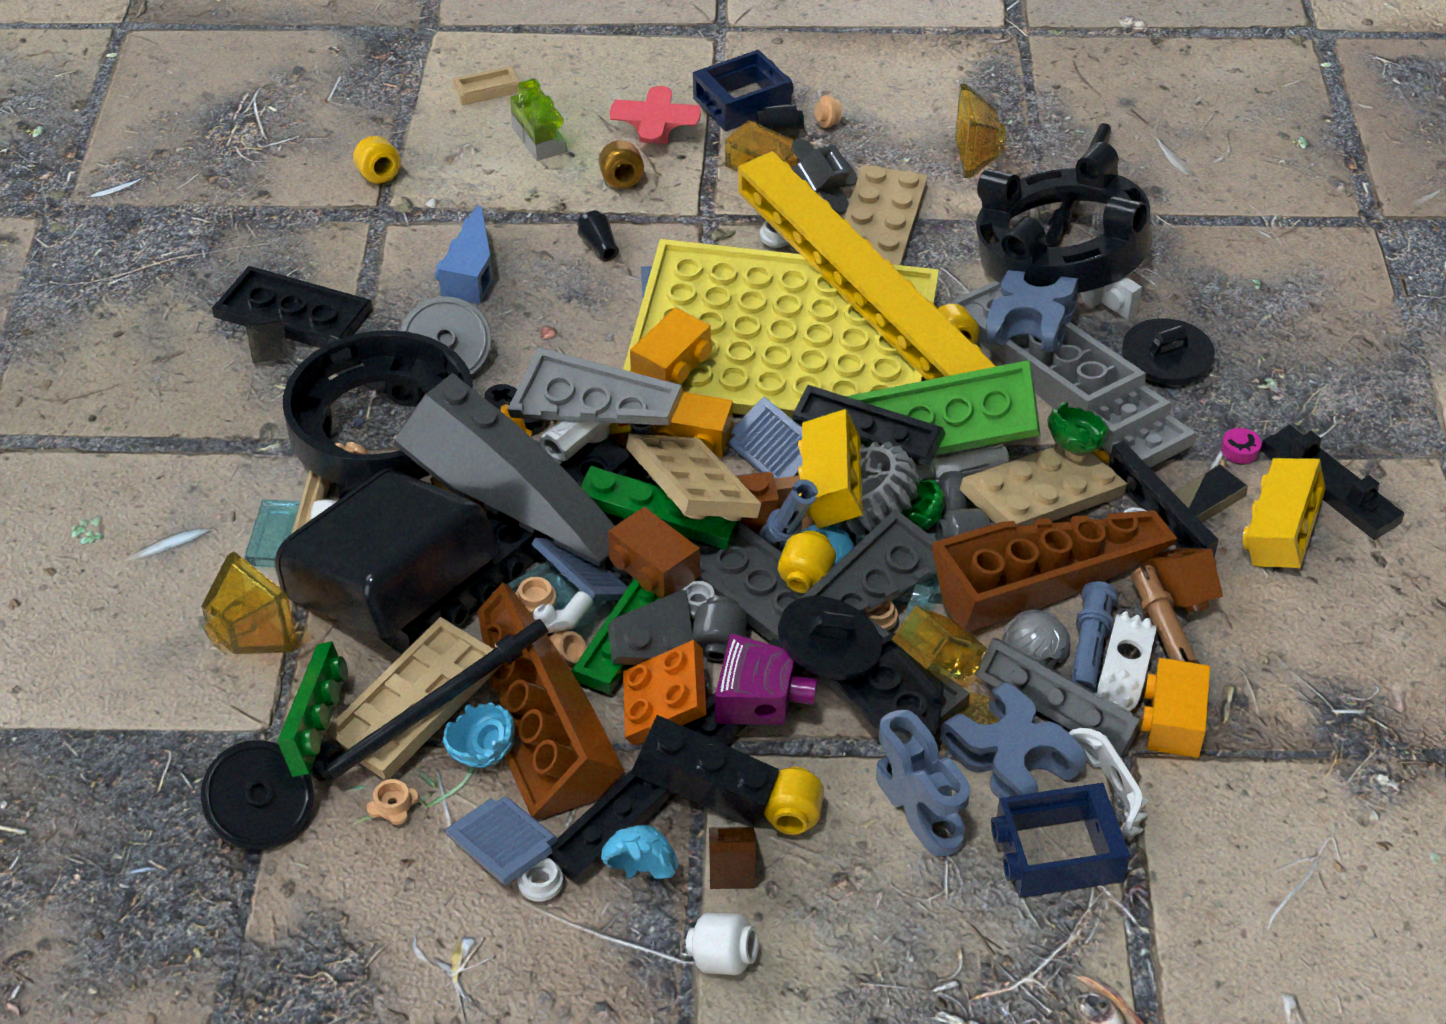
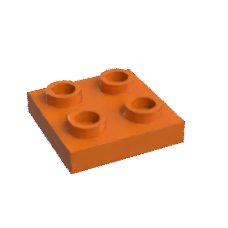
[623,639,707,746]

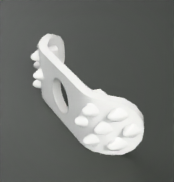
[1097,611,1157,711]
[1068,728,1148,841]

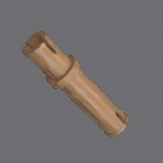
[1131,565,1200,664]

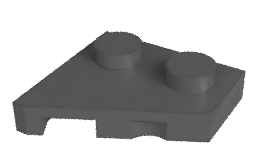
[608,590,692,665]

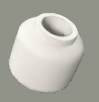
[686,912,759,975]

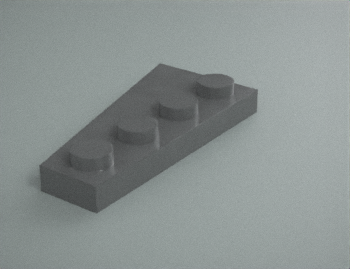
[801,509,937,615]

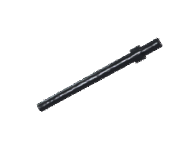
[1046,123,1111,246]
[324,619,549,780]

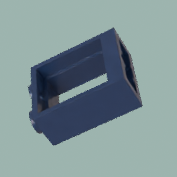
[693,49,794,131]
[991,783,1130,898]

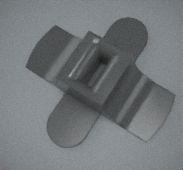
[791,138,858,214]

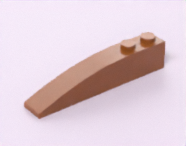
[932,510,1177,633]
[477,582,624,820]

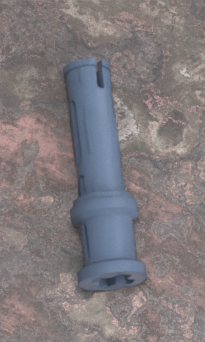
[759,479,818,552]
[1071,581,1118,692]

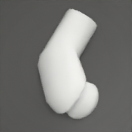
[533,591,593,633]

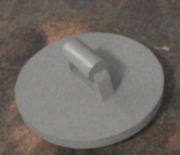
[400,296,491,380]

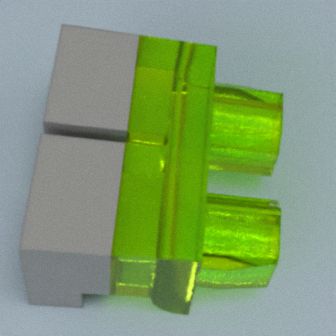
[510,78,567,161]

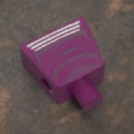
[715,634,818,725]

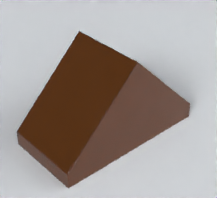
[709,827,756,889]

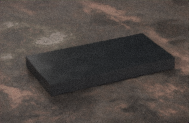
[212,266,373,348]

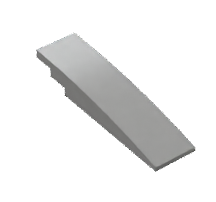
[947,281,1196,468]

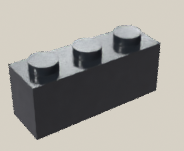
[630,715,779,827]

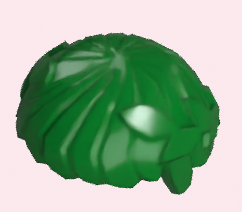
[1047,401,1109,454]
[900,478,945,532]

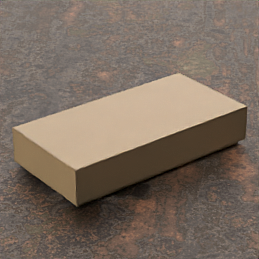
[452,66,523,105]

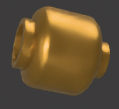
[598,140,644,189]

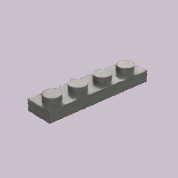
[974,638,1144,758]

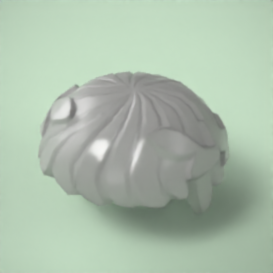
[1002,610,1070,669]

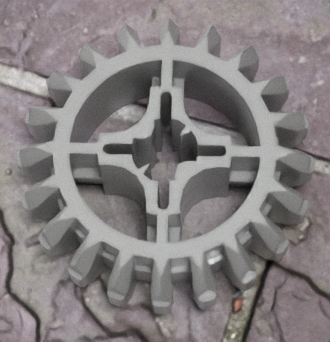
[833,441,921,536]

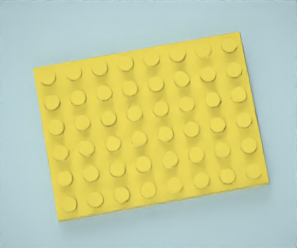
[623,239,939,420]

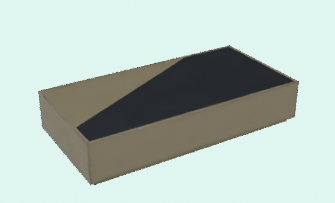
[1173,464,1248,522]

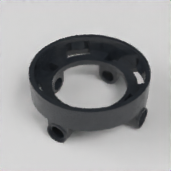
[976,142,1152,293]
[283,330,473,499]

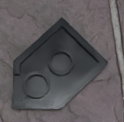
[832,632,944,738]

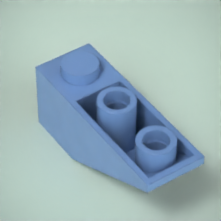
[435,205,493,304]

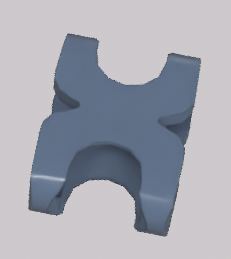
[986,270,1078,353]
[941,682,1086,798]
[876,710,970,856]

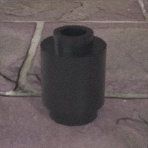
[756,103,804,139]

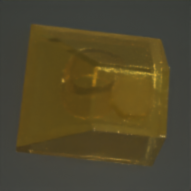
[955,84,1006,178]
[201,551,299,654]

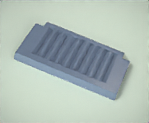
[728,396,802,478]
[532,538,628,601]
[445,796,558,886]

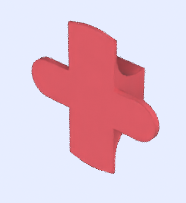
[610,86,701,144]

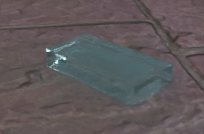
[244,499,300,567]

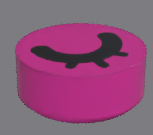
[1221,428,1262,464]

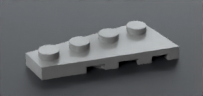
[508,347,683,425]

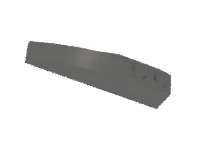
[394,373,614,567]

